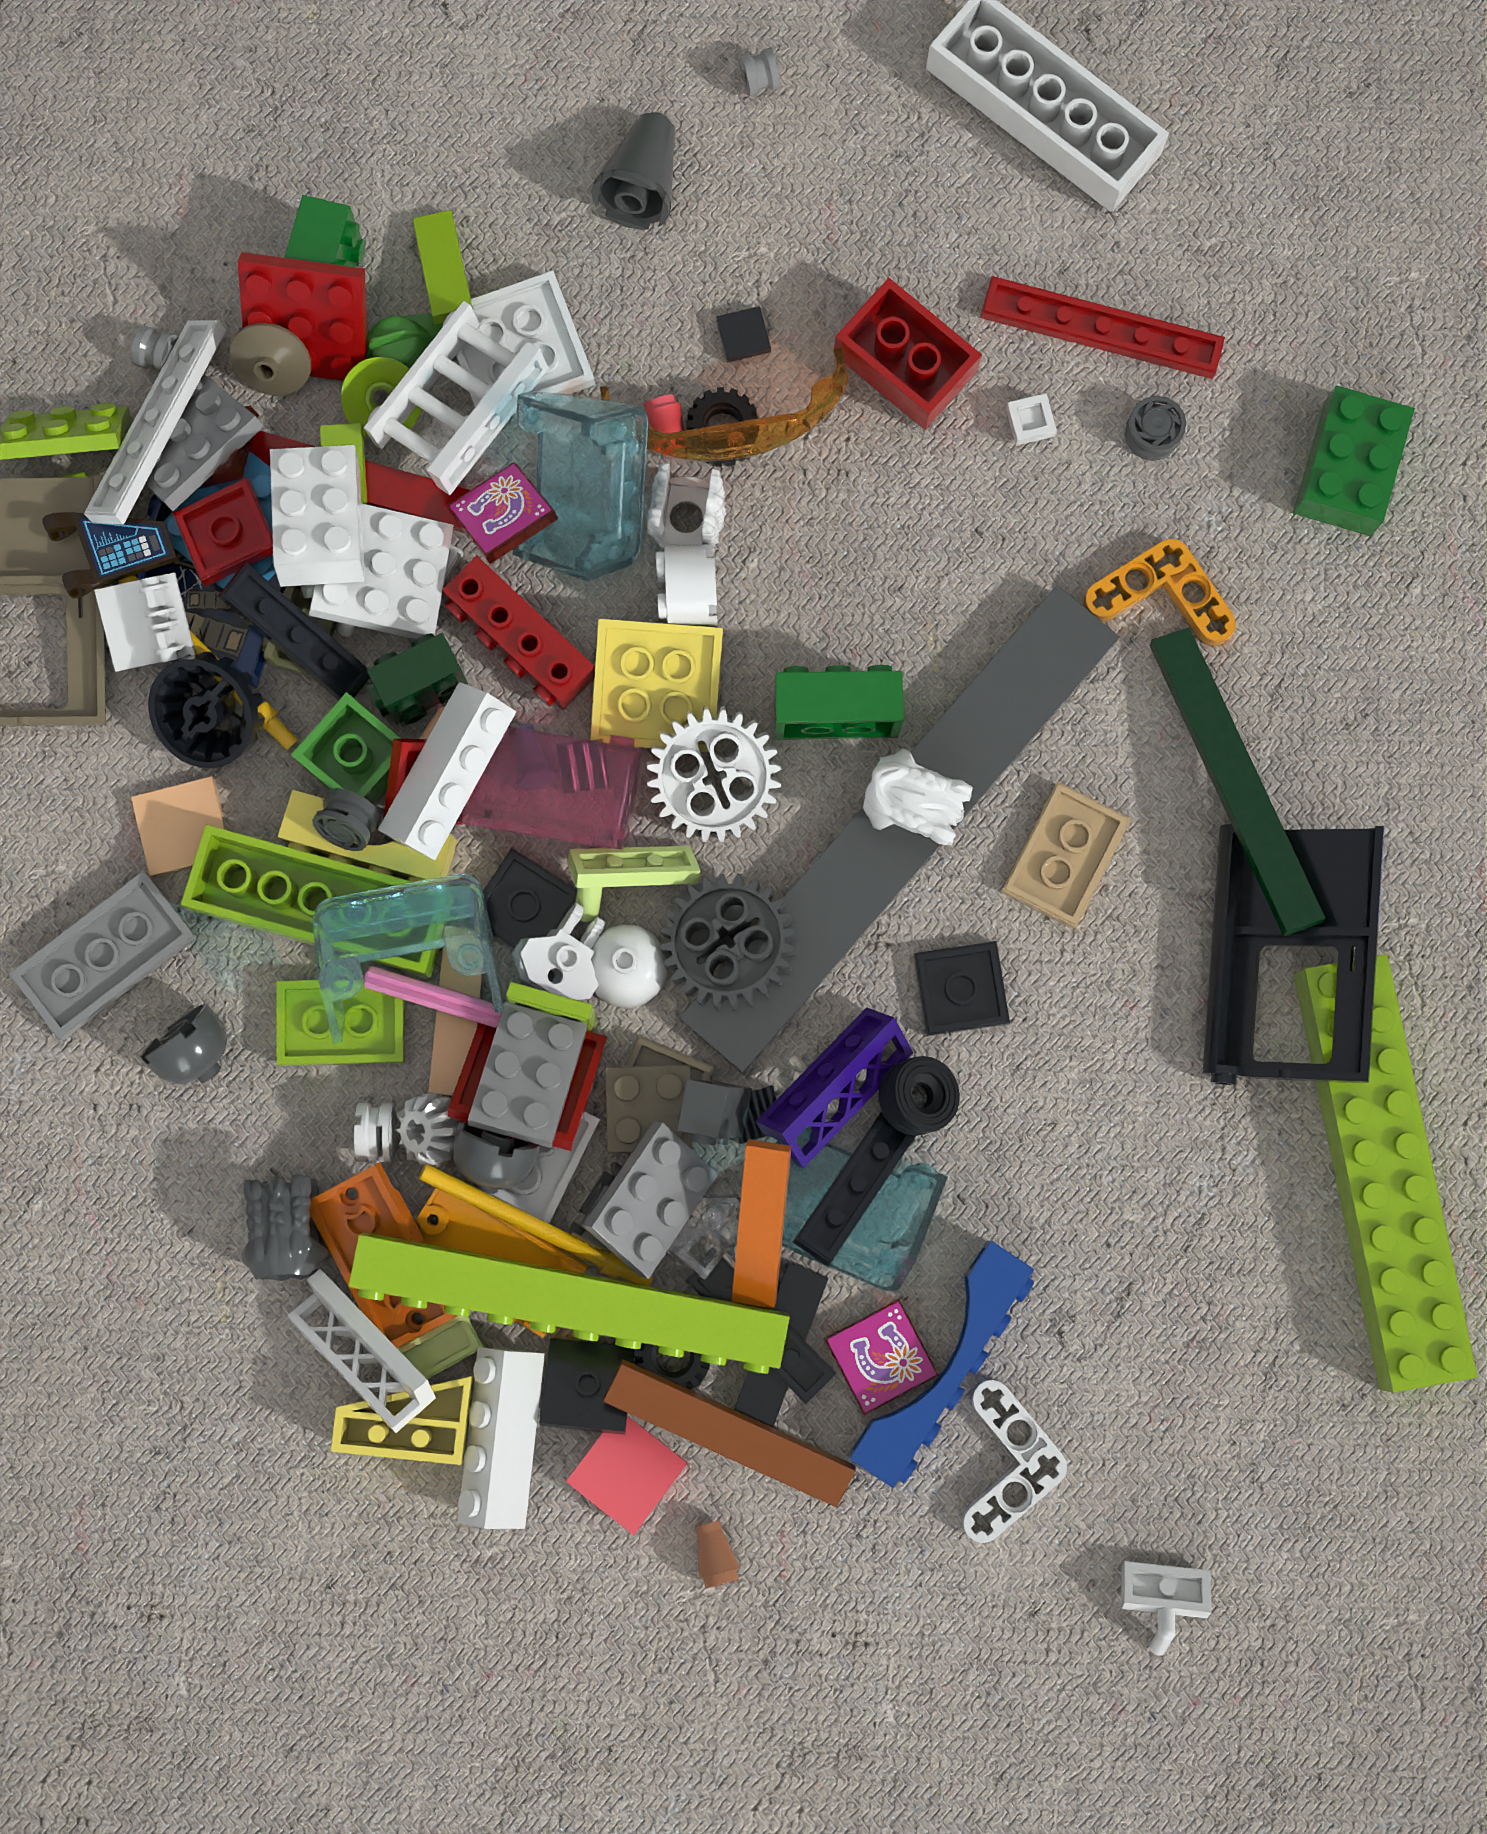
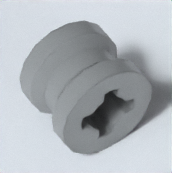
[739,47,781,96]
[131,326,178,372]

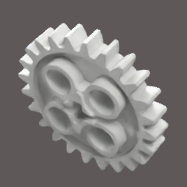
[647,706,782,842]

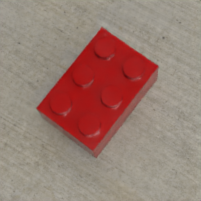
[833,277,982,430]

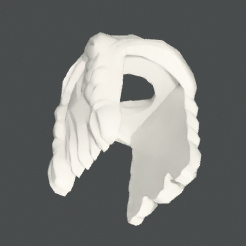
[646,463,726,550]
[863,748,973,845]

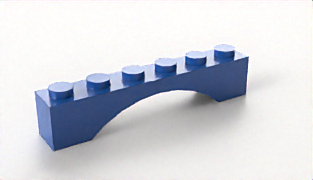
[848,1240,1035,1488]

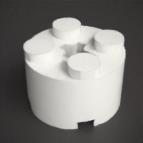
[656,544,717,627]

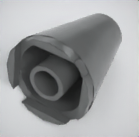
[591,112,675,230]

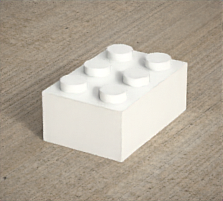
[270,445,365,587]

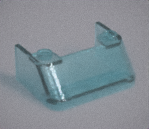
[313,874,504,1044]

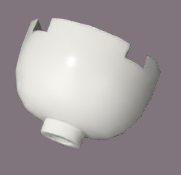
[591,924,668,1008]

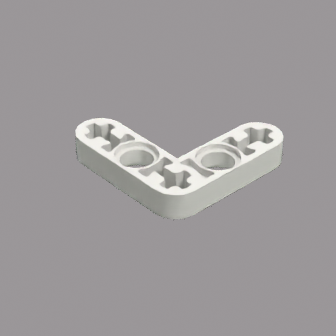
[961,1379,1067,1543]

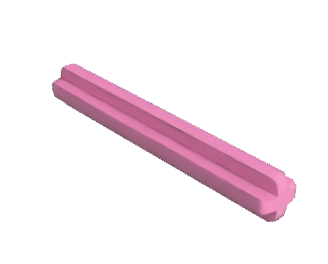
[363,966,504,1028]

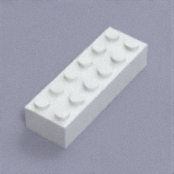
[926,0,1169,213]

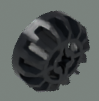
[148,652,265,768]

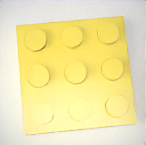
[590,619,723,752]

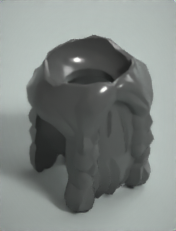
[241,1174,329,1281]

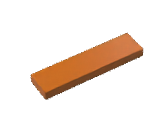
[731,1139,792,1309]

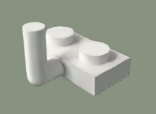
[1121,1561,1212,1656]

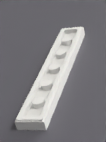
[84,320,226,525]

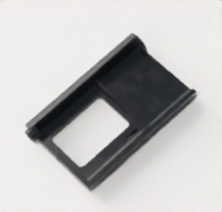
[1202,824,1385,1085]

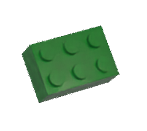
[1293,385,1415,537]
[774,665,904,740]

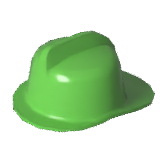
[367,314,454,369]

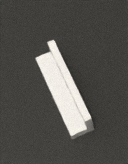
[287,1269,436,1433]

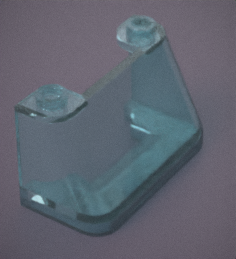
[512,391,648,581]
[776,1127,948,1291]

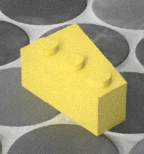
[331,1375,474,1465]

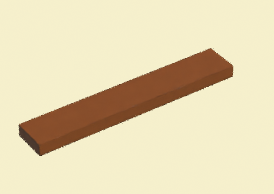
[603,1359,856,1507]

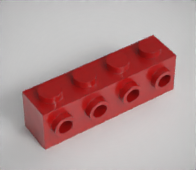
[442,555,595,710]

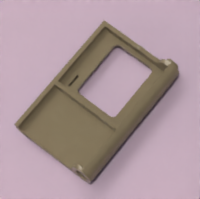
[0,475,106,727]

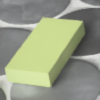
[397,1316,485,1379]

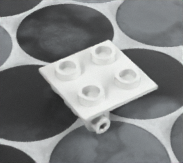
[94,572,196,672]

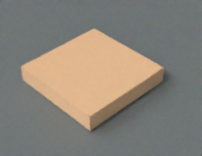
[131,776,227,878]

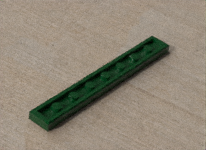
[1149,627,1325,936]

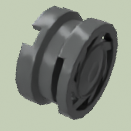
[1124,396,1186,461]
[312,788,381,851]

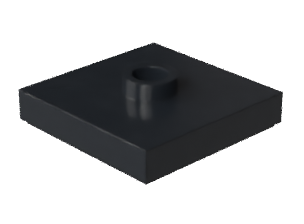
[539,1338,635,1435]

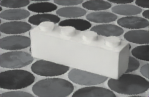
[378,682,516,860]
[458,1347,545,1529]

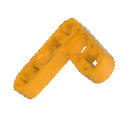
[1083,539,1236,646]

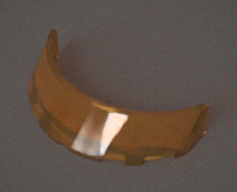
[600,347,848,462]

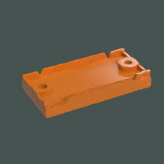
[310,1162,457,1348]

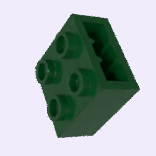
[366,633,468,725]

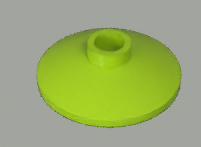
[340,357,422,439]

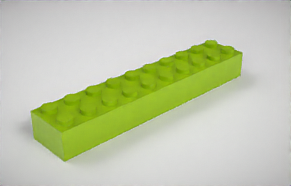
[1293,954,1478,1393]

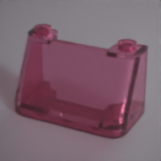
[456,722,643,849]

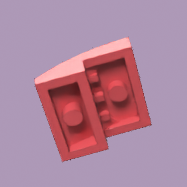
[565,1416,688,1536]

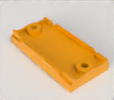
[415,1173,590,1338]

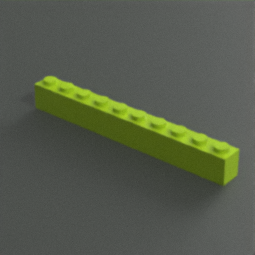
[348,1232,790,1374]

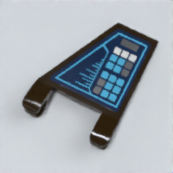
[42,512,178,599]

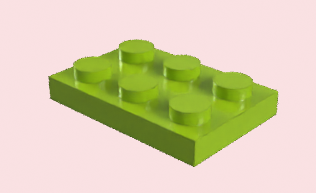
[0,402,131,460]
[276,979,405,1066]

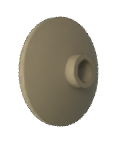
[230,323,311,396]

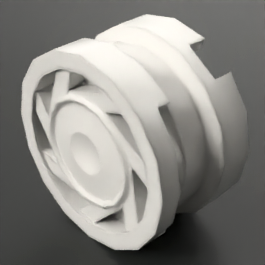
[354,1103,397,1162]

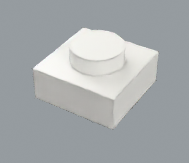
[1006,393,1057,446]

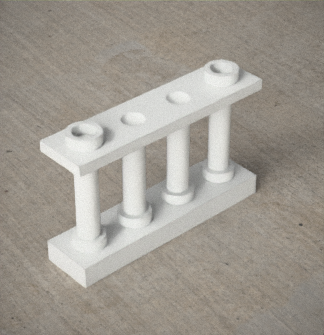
[364,301,549,495]

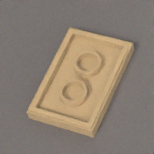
[1000,781,1131,929]

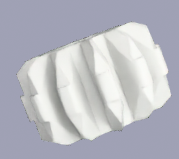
[394,1092,459,1165]

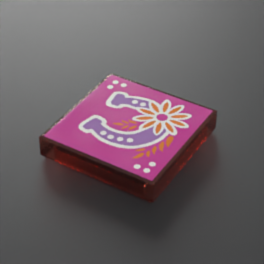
[447,461,558,564]
[823,1299,939,1416]

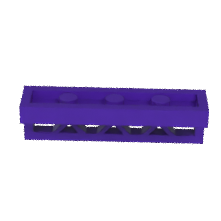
[755,1007,913,1168]

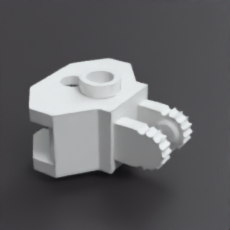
[512,903,606,1000]

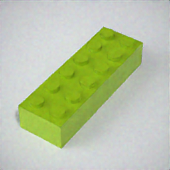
[181,825,455,979]

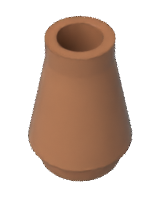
[695,1521,740,1589]

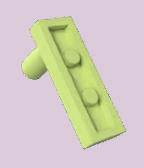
[567,846,701,922]

